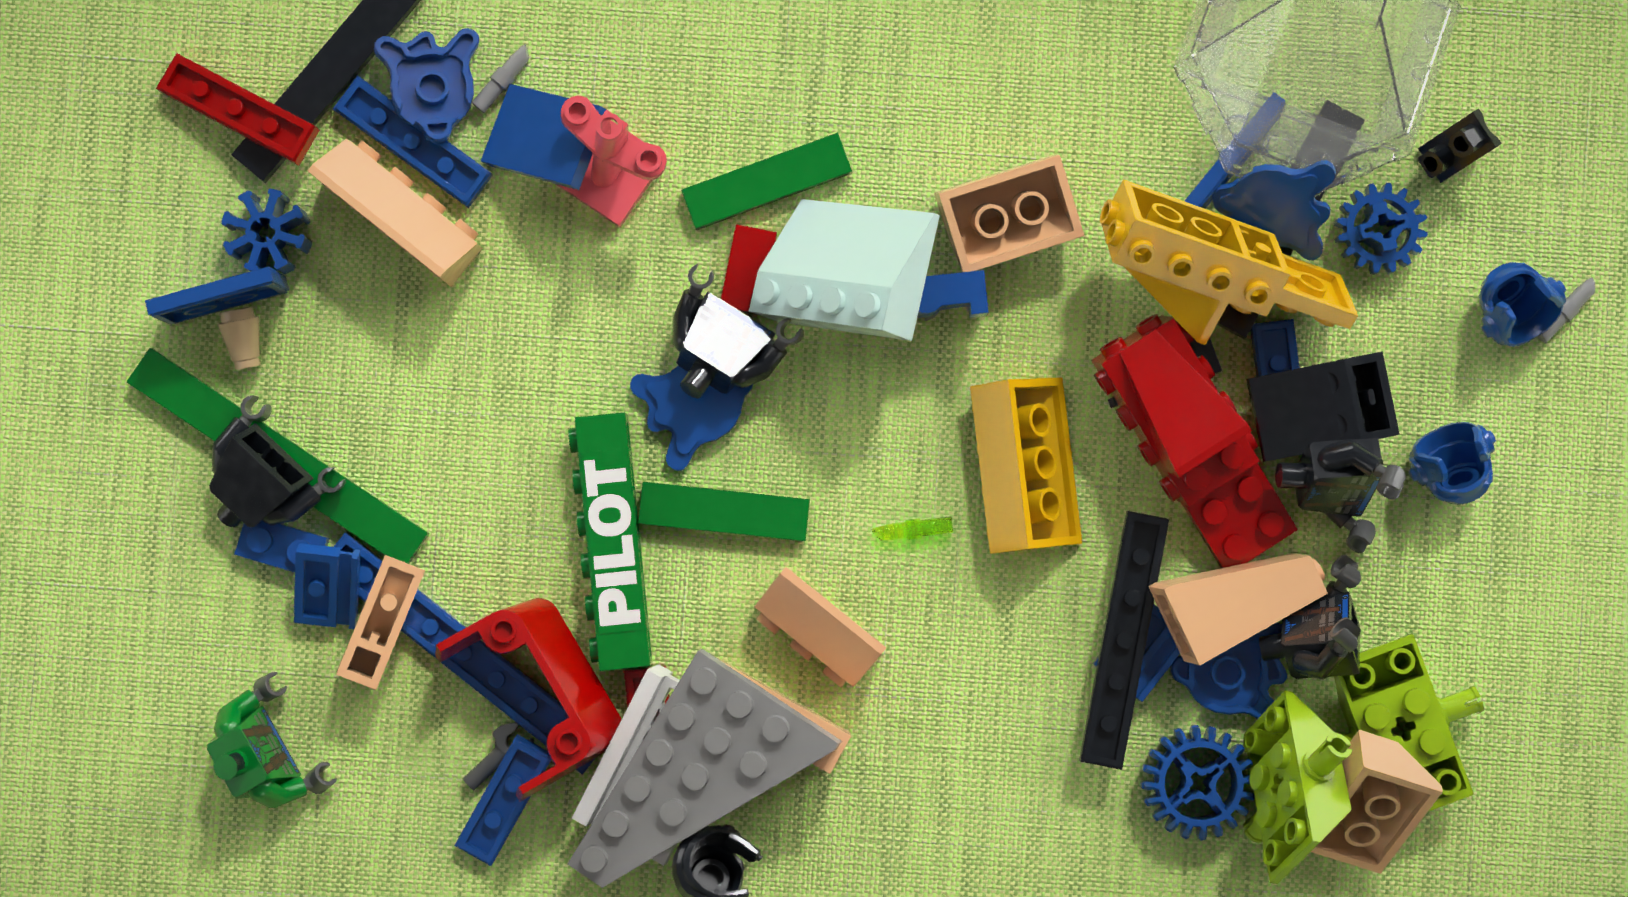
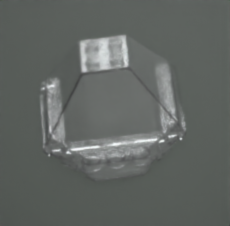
[1173,0,1461,197]

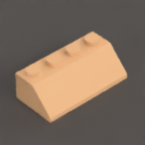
[307,139,483,287]

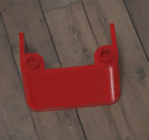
[435,598,622,802]

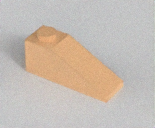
[336,555,425,690]

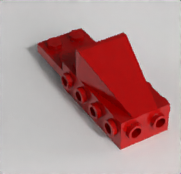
[1091,314,1298,568]

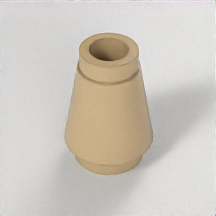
[217,307,260,370]

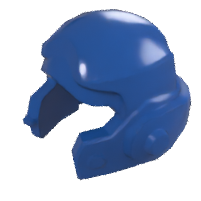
[1479,262,1566,347]
[1408,422,1496,505]

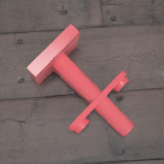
[556,96,667,228]

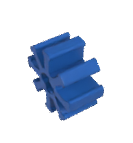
[221,188,312,274]

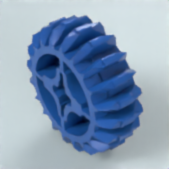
[1140,725,1255,840]

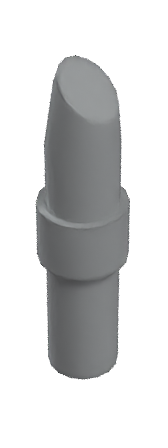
[472,44,529,113]
[1537,277,1595,343]

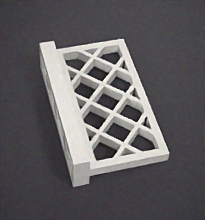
[572,664,680,866]

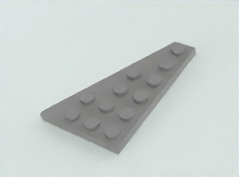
[568,649,842,888]

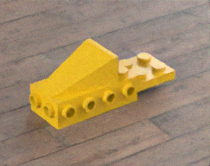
[1100,179,1358,345]

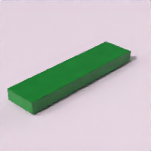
[681,132,852,230]
[638,482,810,541]

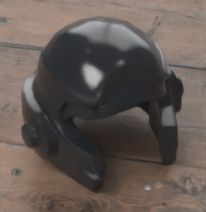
[672,824,763,897]

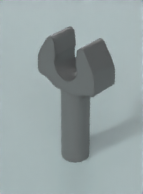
[463,722,534,790]

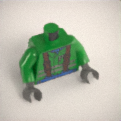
[207,672,337,808]

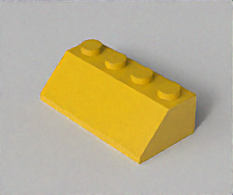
[970,377,1082,554]

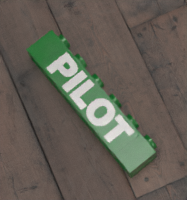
[568,412,653,671]

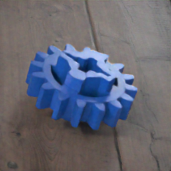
[1334,183,1428,275]

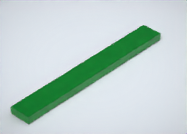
[127,348,430,564]

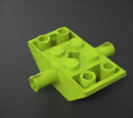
[1334,633,1484,812]
[1243,690,1352,884]

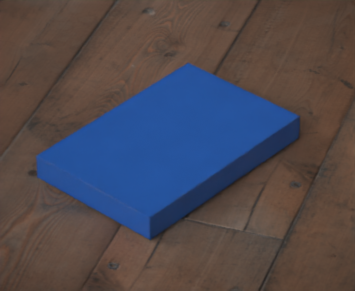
[481,84,607,190]
[145,266,289,325]

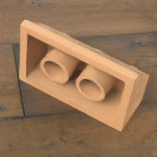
[934,155,1085,272]
[754,567,886,688]
[1311,730,1443,874]

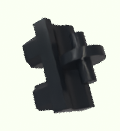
[1418,108,1502,183]

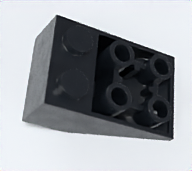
[1246,351,1400,462]

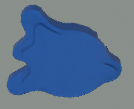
[374,28,479,144]
[1213,160,1336,260]
[630,366,753,471]
[1170,623,1287,720]

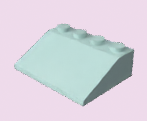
[749,199,940,341]

